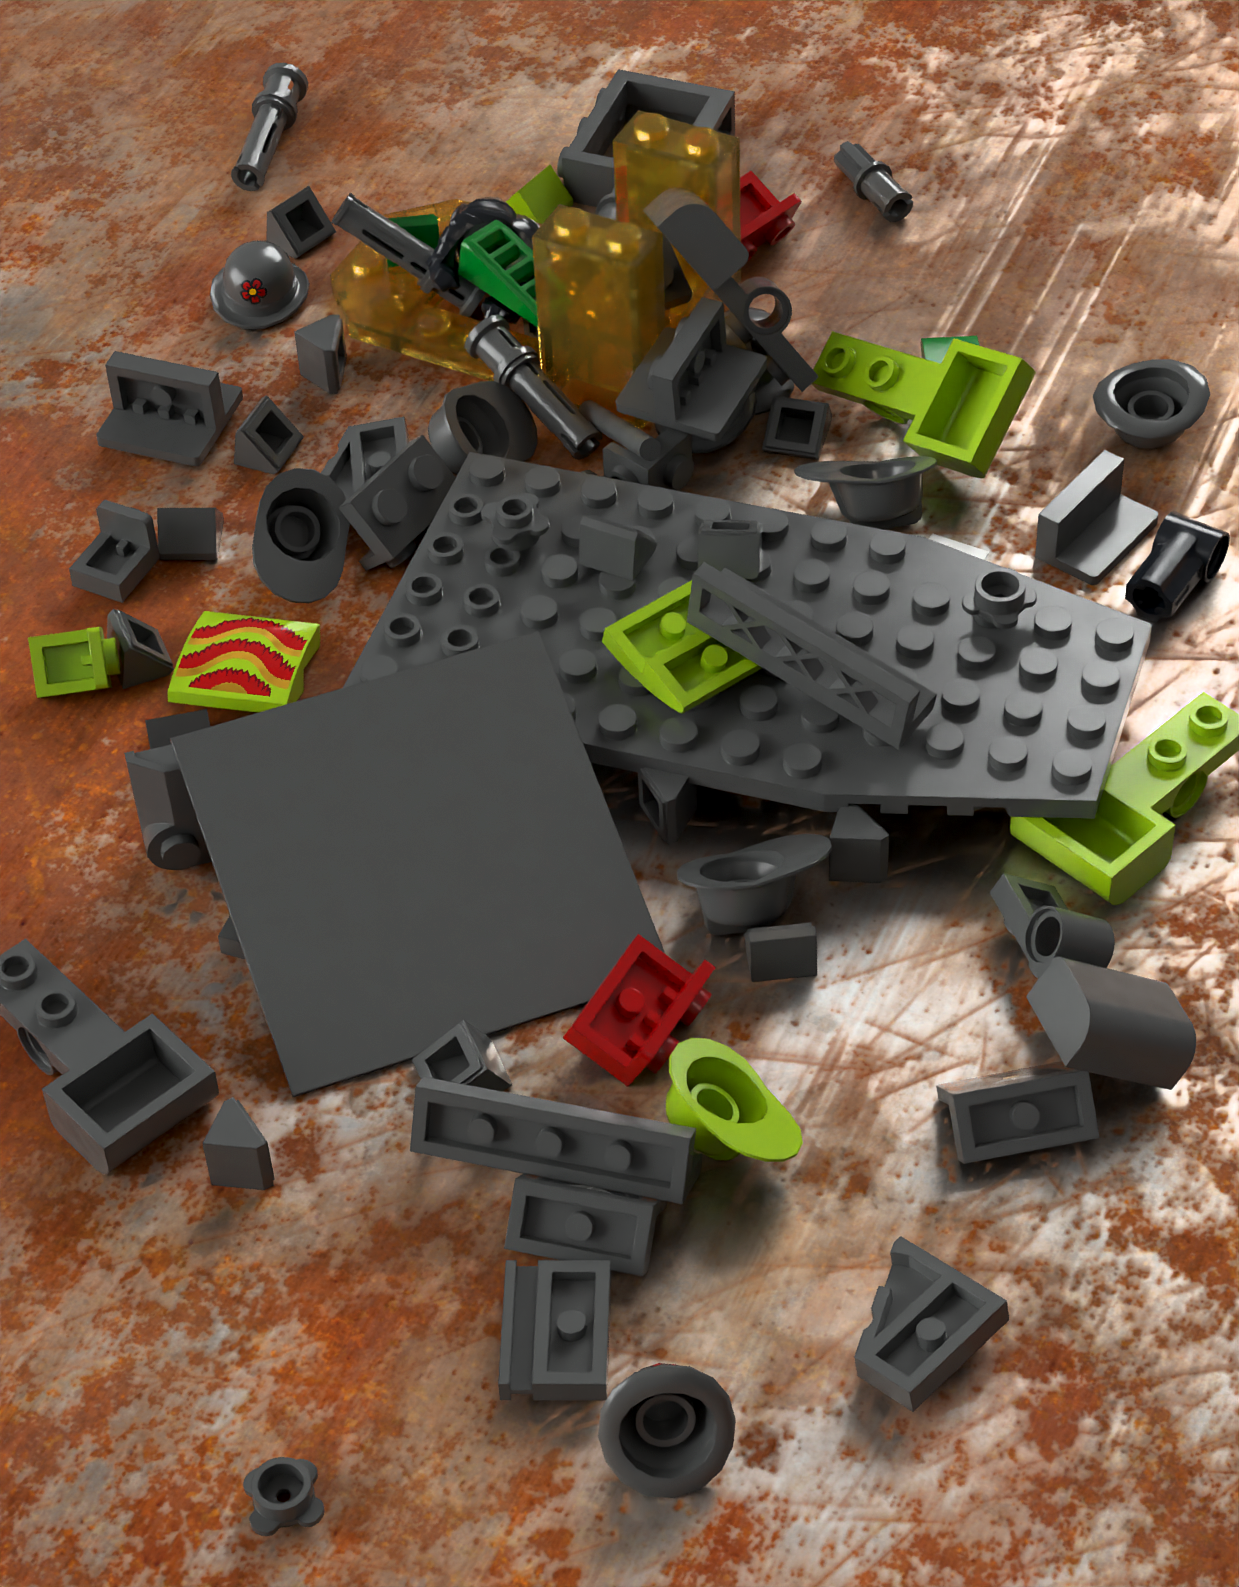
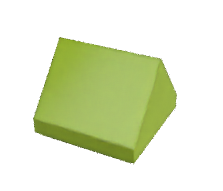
[506,165,573,231]

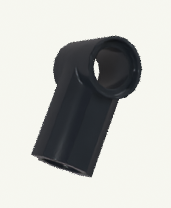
[1125,511,1230,623]

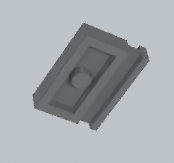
[498,1260,612,1400]

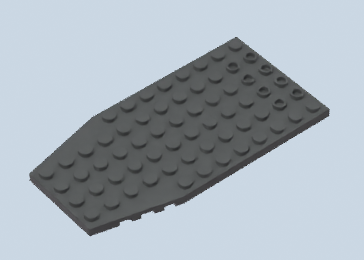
[343,452,1152,819]

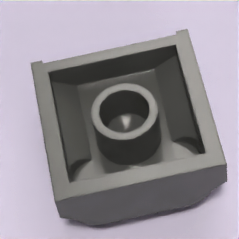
[124,744,212,870]

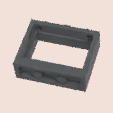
[557,69,735,218]

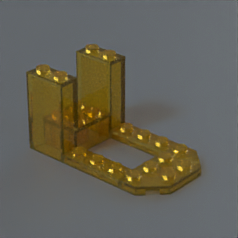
[330,110,741,429]

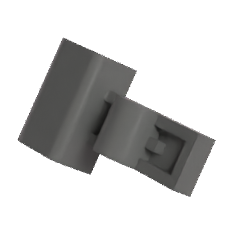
[643,188,819,392]
[990,873,1196,1090]
[0,938,219,1175]

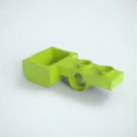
[811,331,1036,478]
[1010,692,1239,905]

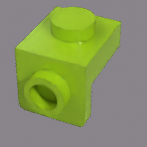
[28,627,121,698]

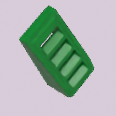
[458,220,579,329]

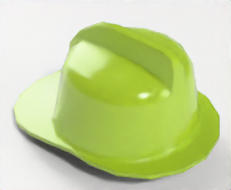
[666,1038,803,1162]

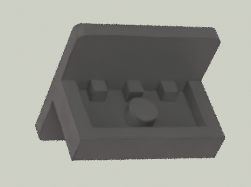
[616,297,767,442]
[96,351,243,466]

